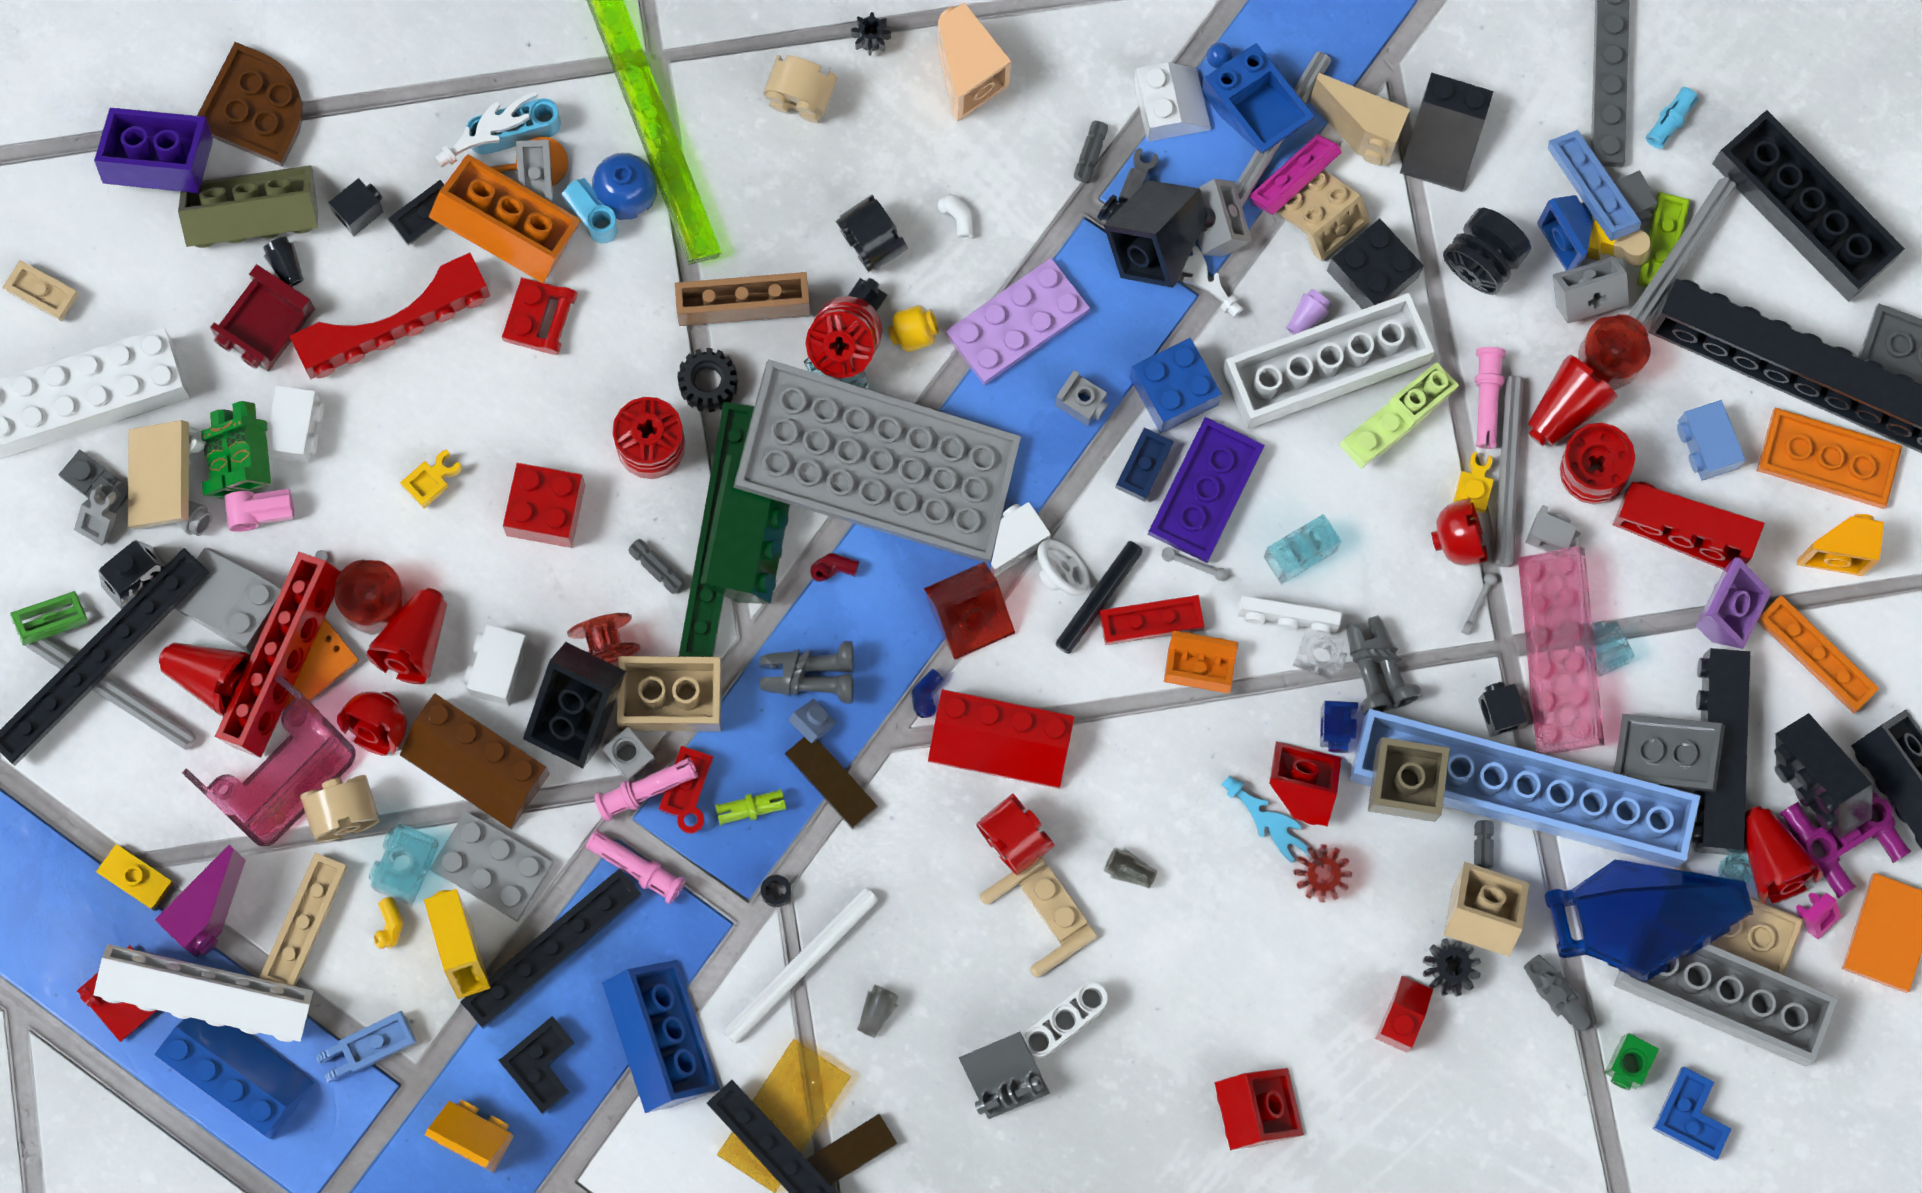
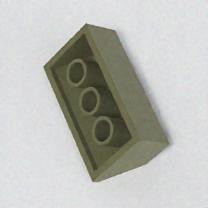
[178,165,318,248]

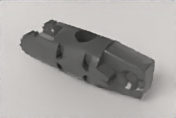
[1523,955,1592,1031]

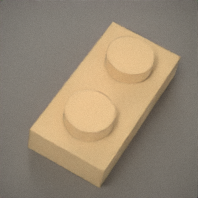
[2,260,79,322]

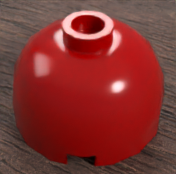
[1431,497,1488,566]
[337,691,407,756]

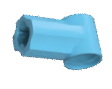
[562,178,618,244]

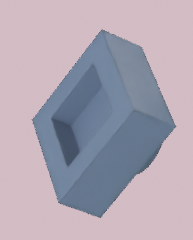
[788,698,837,744]

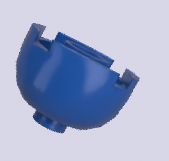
[592,153,657,220]

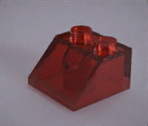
[923,562,1015,660]

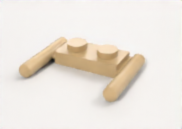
[980,857,1097,977]

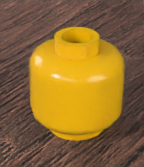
[888,305,939,352]

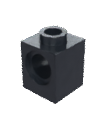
[1478,682,1528,737]

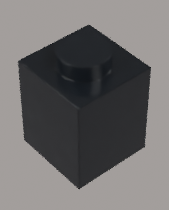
[328,178,384,236]

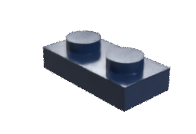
[1115,427,1174,502]

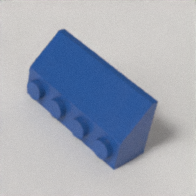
[602,960,721,1113]
[154,1017,314,1140]

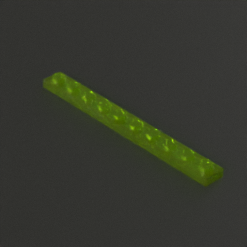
[586,0,722,265]

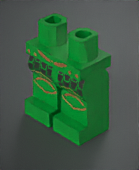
[201,401,271,499]

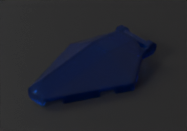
[1544,859,1753,982]

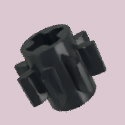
[851,12,891,56]

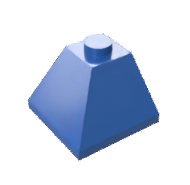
[1537,195,1593,271]

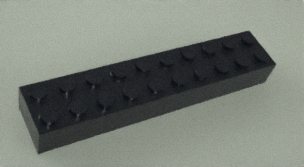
[1648,278,1922,453]

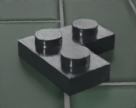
[498,1016,575,1115]

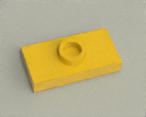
[96,844,174,911]

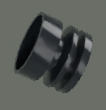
[1443,207,1532,295]

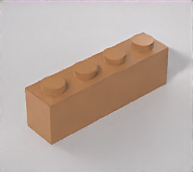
[675,272,810,326]

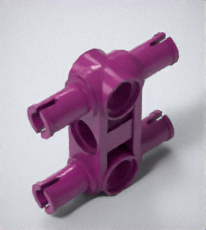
[1780,791,1912,898]

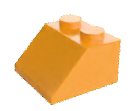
[1797,514,1884,576]
[424,1099,514,1173]

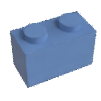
[1677,400,1746,481]

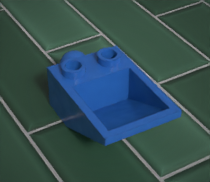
[1202,43,1315,154]

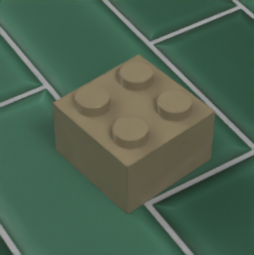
[1368,737,1450,822]

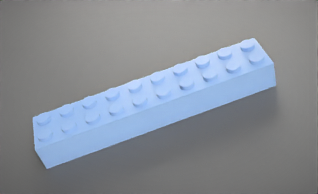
[1349,709,1700,867]

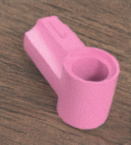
[225,489,294,532]

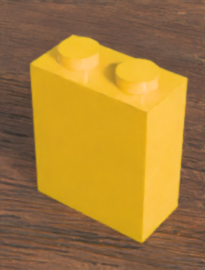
[423,889,491,999]

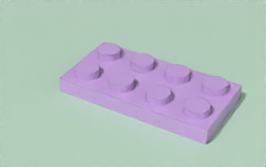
[945,258,1090,385]

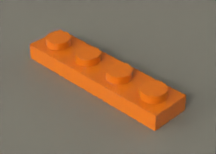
[1757,595,1880,714]

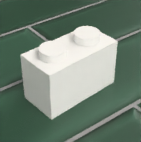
[266,386,324,463]
[464,625,528,706]

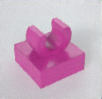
[1796,893,1841,939]

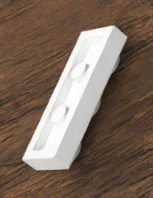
[1237,596,1342,635]

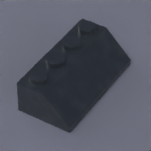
[1851,709,1922,849]

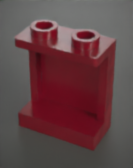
[210,264,315,372]

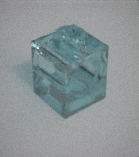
[1581,621,1635,677]

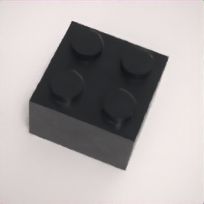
[1327,218,1424,310]

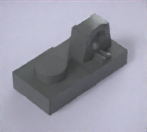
[58,449,128,513]

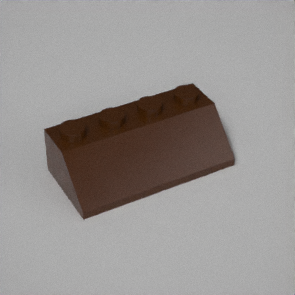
[400,693,550,830]

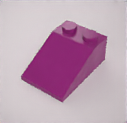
[155,845,246,958]

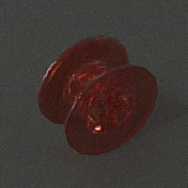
[567,613,640,663]

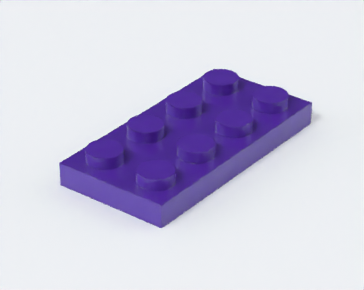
[1147,417,1265,563]

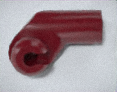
[810,553,860,582]

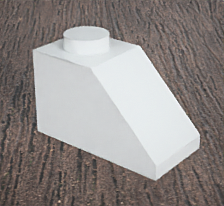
[990,502,1051,577]

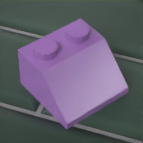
[1695,557,1772,649]

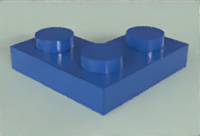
[1652,1066,1732,1161]

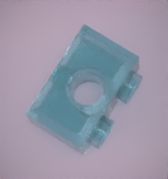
[1264,514,1342,585]
[369,823,440,906]

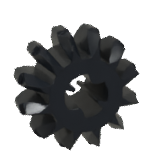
[1422,938,1481,997]

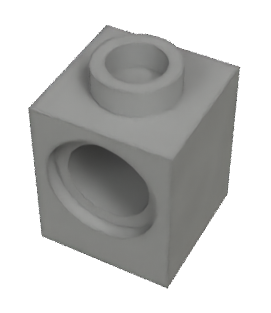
[602,727,656,783]

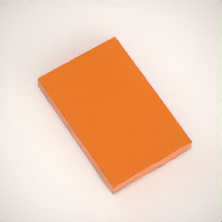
[1842,873,1922,993]

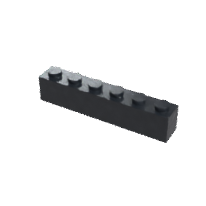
[1691,648,1750,856]

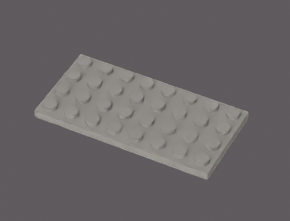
[733,359,1021,563]

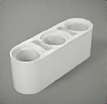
[1024,982,1108,1060]

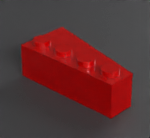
[1612,481,1765,570]

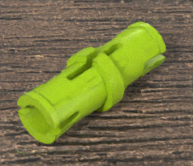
[715,789,786,826]

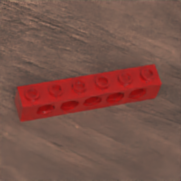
[214,552,344,758]

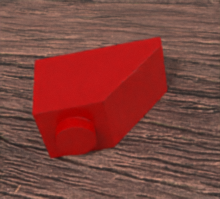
[1375,976,1433,1053]

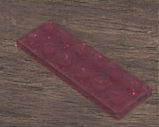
[1518,546,1604,755]

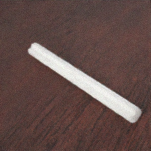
[723,888,878,1043]

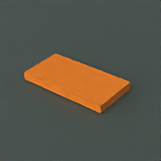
[1756,407,1902,509]

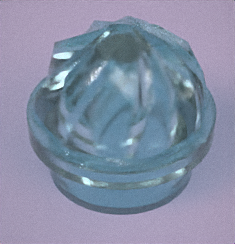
[1718,854,1752,888]

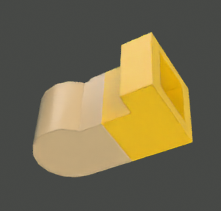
[1587,220,1651,266]

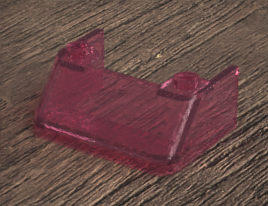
[182,675,356,847]

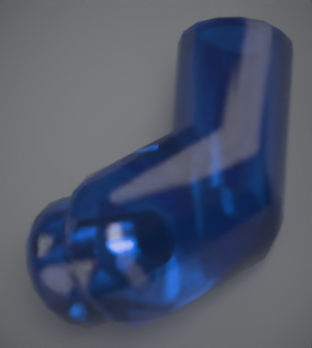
[911,669,944,718]

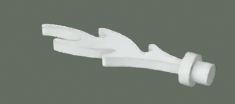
[434,92,537,168]
[1182,244,1243,318]

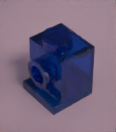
[1320,701,1358,753]

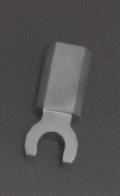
[1118,148,1158,202]

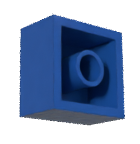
[1130,337,1222,434]

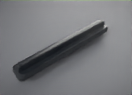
[1056,541,1143,654]

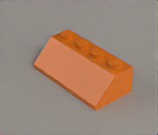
[429,154,581,283]

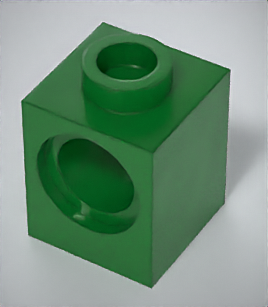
[1605,1033,1659,1090]

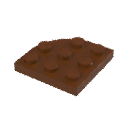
[197,42,303,167]

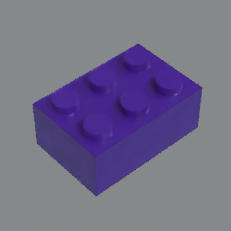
[94,107,213,193]

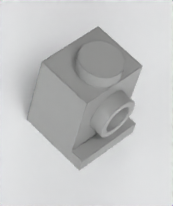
[1055,370,1109,426]
[1525,505,1581,558]

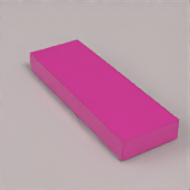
[1249,134,1342,215]

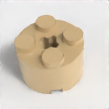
[763,55,838,123]
[300,775,379,843]

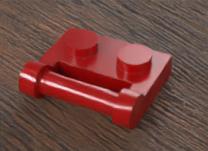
[502,277,578,355]

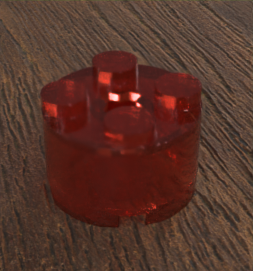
[1578,314,1651,390]
[334,559,407,635]

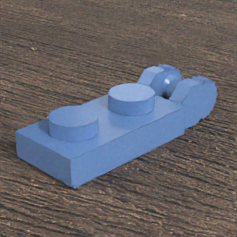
[315,1010,417,1083]

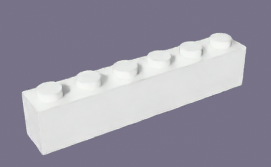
[93,944,313,1042]

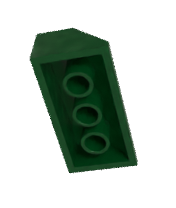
[700,455,790,604]

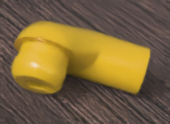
[373,897,403,949]

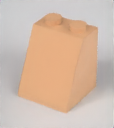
[937,2,1011,121]

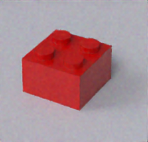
[503,463,586,548]

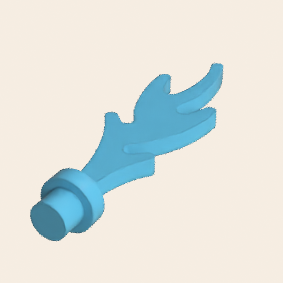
[1221,775,1319,866]

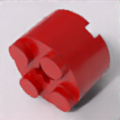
[976,793,1055,875]

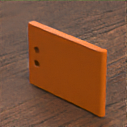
[284,618,359,717]

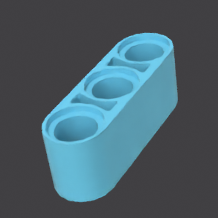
[466,98,561,155]

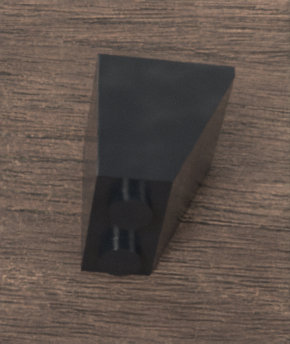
[1104,180,1208,288]

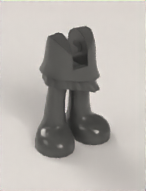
[1347,615,1423,716]
[759,641,854,704]

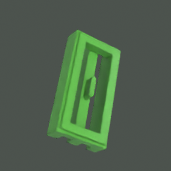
[10,591,88,646]

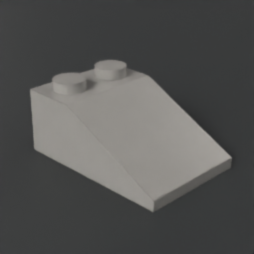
[174,548,281,655]

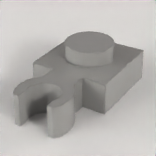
[74,484,117,546]

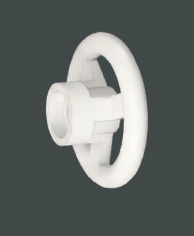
[1037,539,1090,596]

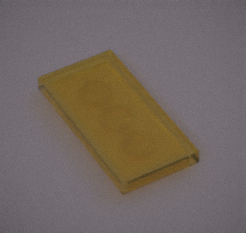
[717,1039,851,1193]

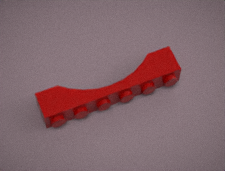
[289,252,490,380]

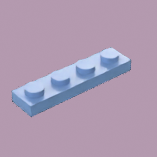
[1548,130,1641,241]

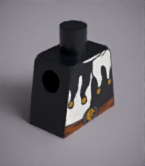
[98,540,167,609]

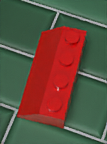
[928,689,1075,789]

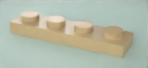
[259,853,348,987]

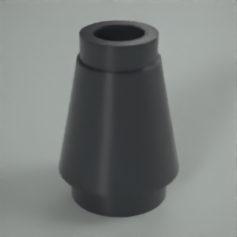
[263,236,304,287]

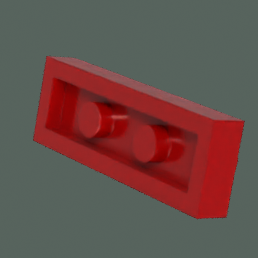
[1099,595,1205,645]

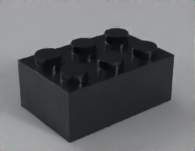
[523,642,626,769]
[1774,713,1873,839]

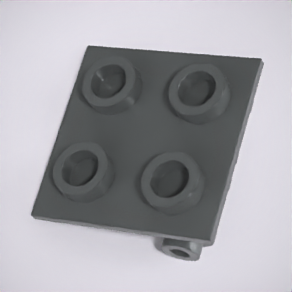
[959,1031,1050,1119]

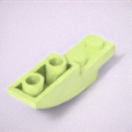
[1339,362,1459,469]

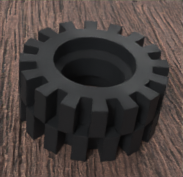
[677,348,738,412]

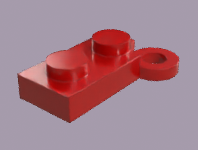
[659,746,714,834]

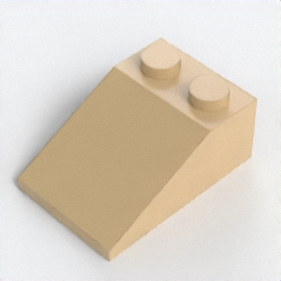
[1309,73,1410,166]

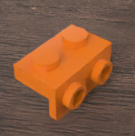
[1163,631,1238,694]

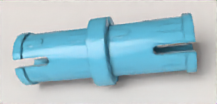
[1645,87,1699,149]

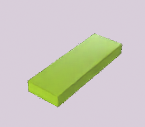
[1637,192,1690,287]

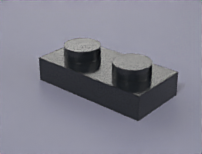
[388,180,444,246]

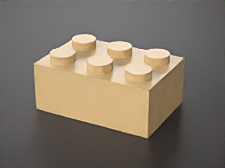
[617,656,722,732]

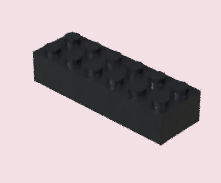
[1712,110,1905,302]

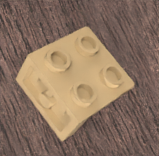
[1276,170,1370,261]

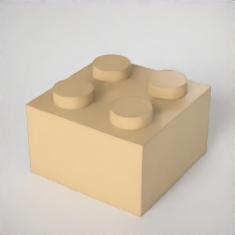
[1444,861,1530,957]

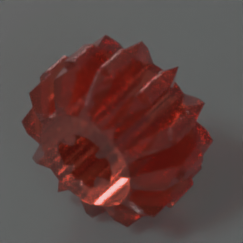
[1293,844,1352,902]

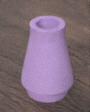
[1286,289,1332,335]

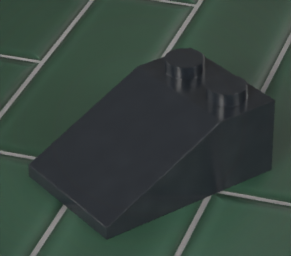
[1400,72,1494,192]

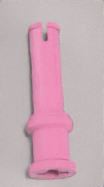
[1475,347,1506,449]
[595,758,698,822]
[586,830,686,905]

